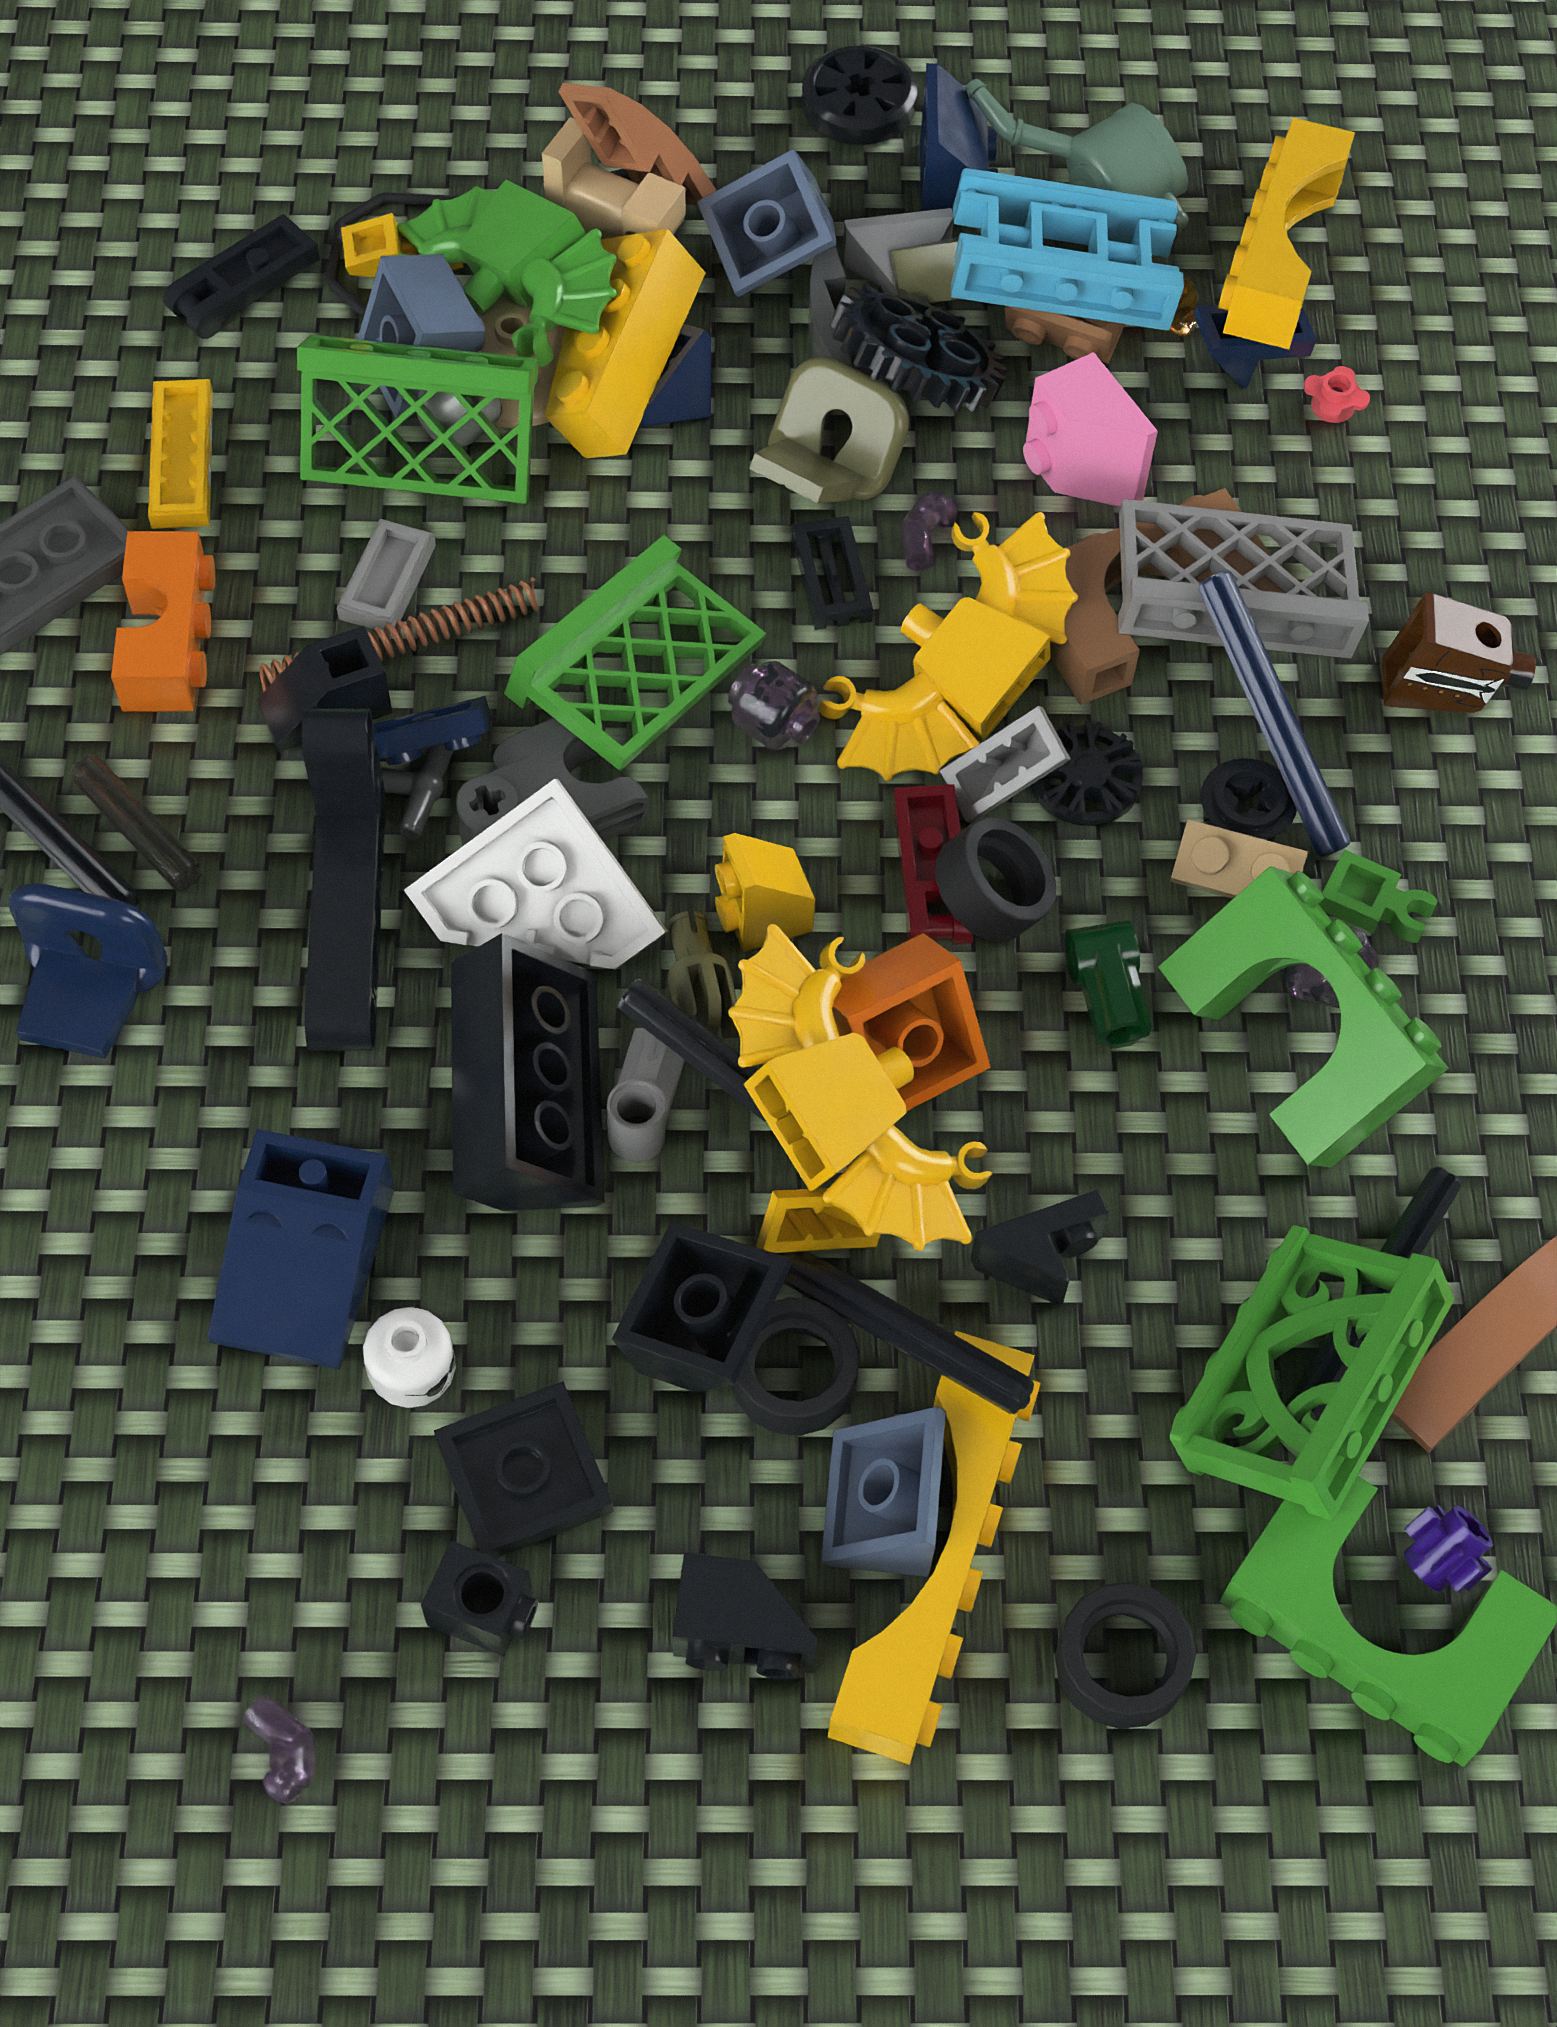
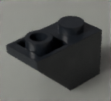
[257,626,392,752]
[672,1553,818,1680]

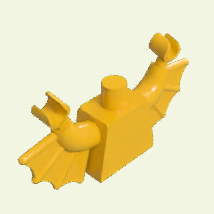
[818,512,1078,781]
[728,924,992,1251]

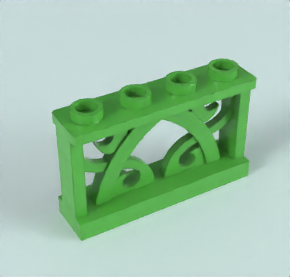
[1170,1225,1455,1521]

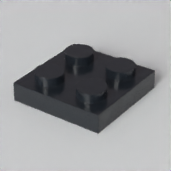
[434,1381,614,1558]

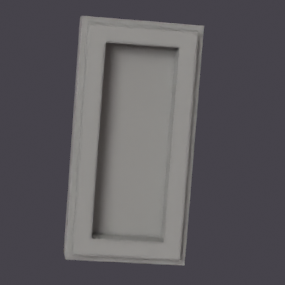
[337,519,436,634]

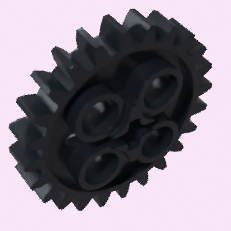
[830,284,1008,412]

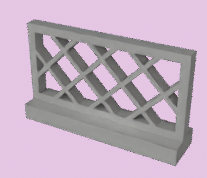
[1118,499,1369,658]

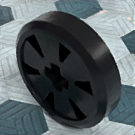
[802,46,918,145]

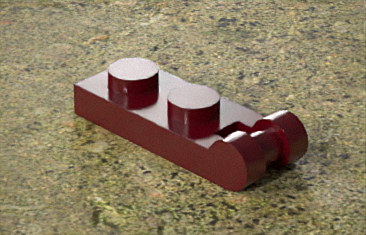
[892,784,973,945]

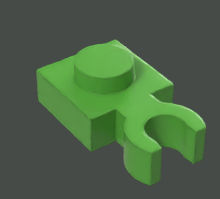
[1319,849,1438,943]

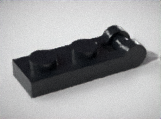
[163,214,320,339]

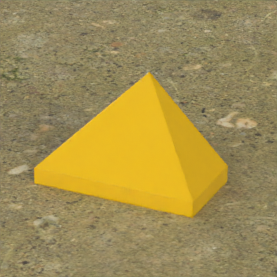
[756,1188,881,1253]

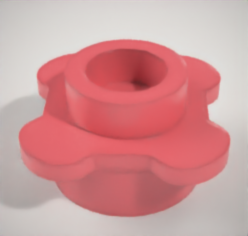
[1304,366,1370,423]

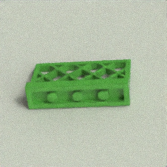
[297,335,539,504]
[504,535,767,771]

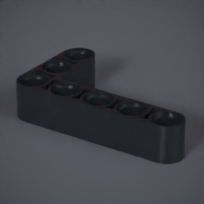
[302,708,386,1052]

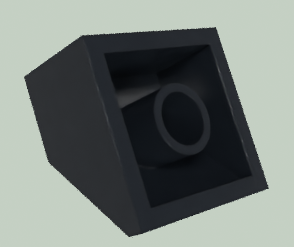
[612,1221,792,1393]

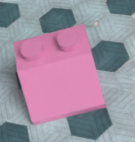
[1023,352,1158,507]

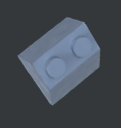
[697,149,836,297]
[358,254,485,419]

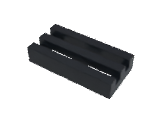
[792,516,873,630]

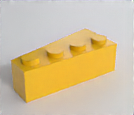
[544,229,706,458]

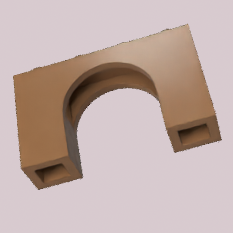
[1050,488,1286,705]

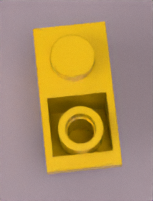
[715,833,815,952]

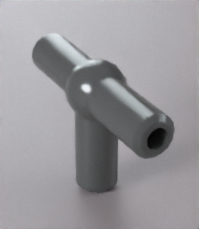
[381,743,454,839]

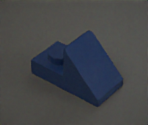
[1194,305,1317,388]

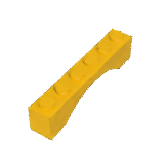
[1218,118,1355,350]
[828,1331,1041,1765]

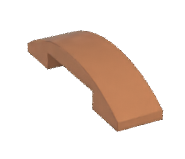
[1390,1236,1557,1453]

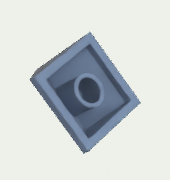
[821,1407,946,1577]

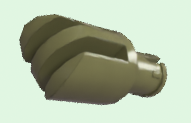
[667,911,739,1039]

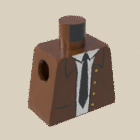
[1382,592,1536,713]

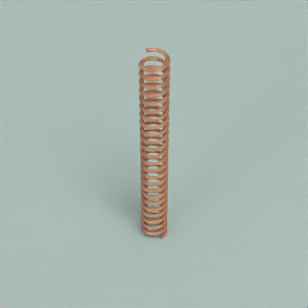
[259,577,539,692]

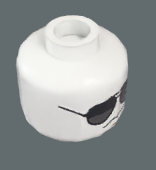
[363,1307,456,1408]

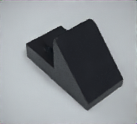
[970,1190,1109,1305]

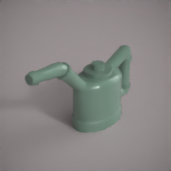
[965,79,1189,237]

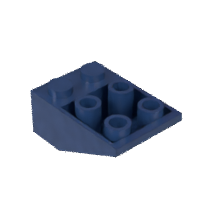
[207,1129,395,1370]

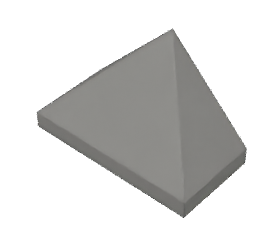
[842,208,954,294]
[940,706,1071,823]

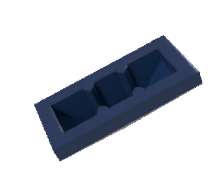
[640,324,711,426]

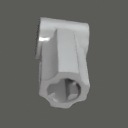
[607,1028,685,1162]

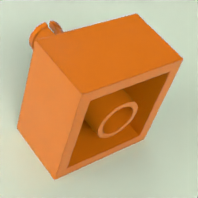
[832,933,991,1111]

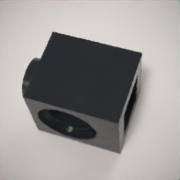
[421,1541,539,1657]

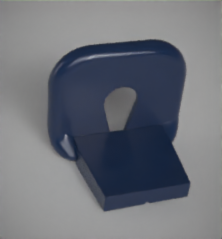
[8,883,168,1059]

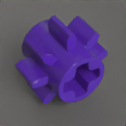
[1404,1505,1493,1593]

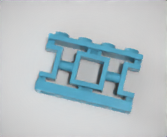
[951,168,1184,331]

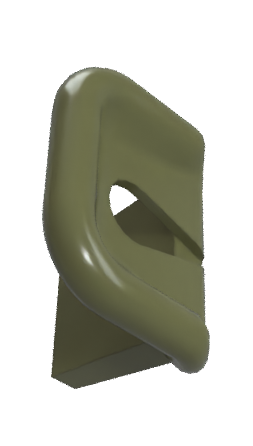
[749,356,909,503]

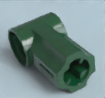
[1064,920,1152,1049]

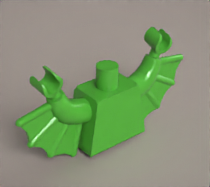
[397,179,617,367]

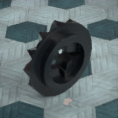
[1199,758,1297,842]

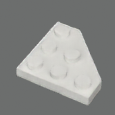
[404,779,668,969]

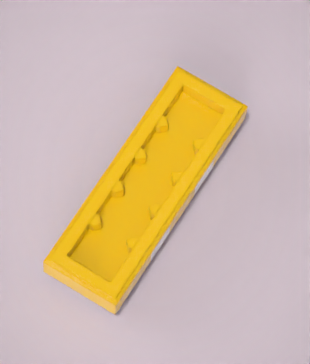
[148,379,213,529]

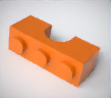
[111,531,216,712]

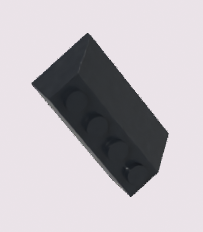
[451,933,605,1211]

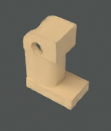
[542,117,686,239]

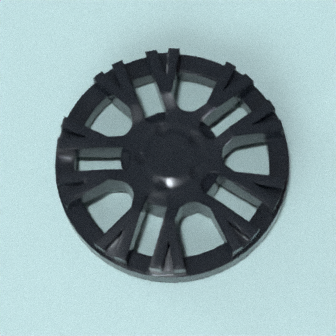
[1030,720,1143,826]

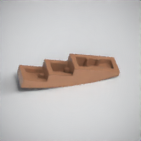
[559,83,716,206]

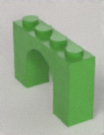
[1158,866,1449,1167]
[1219,1476,1557,1767]

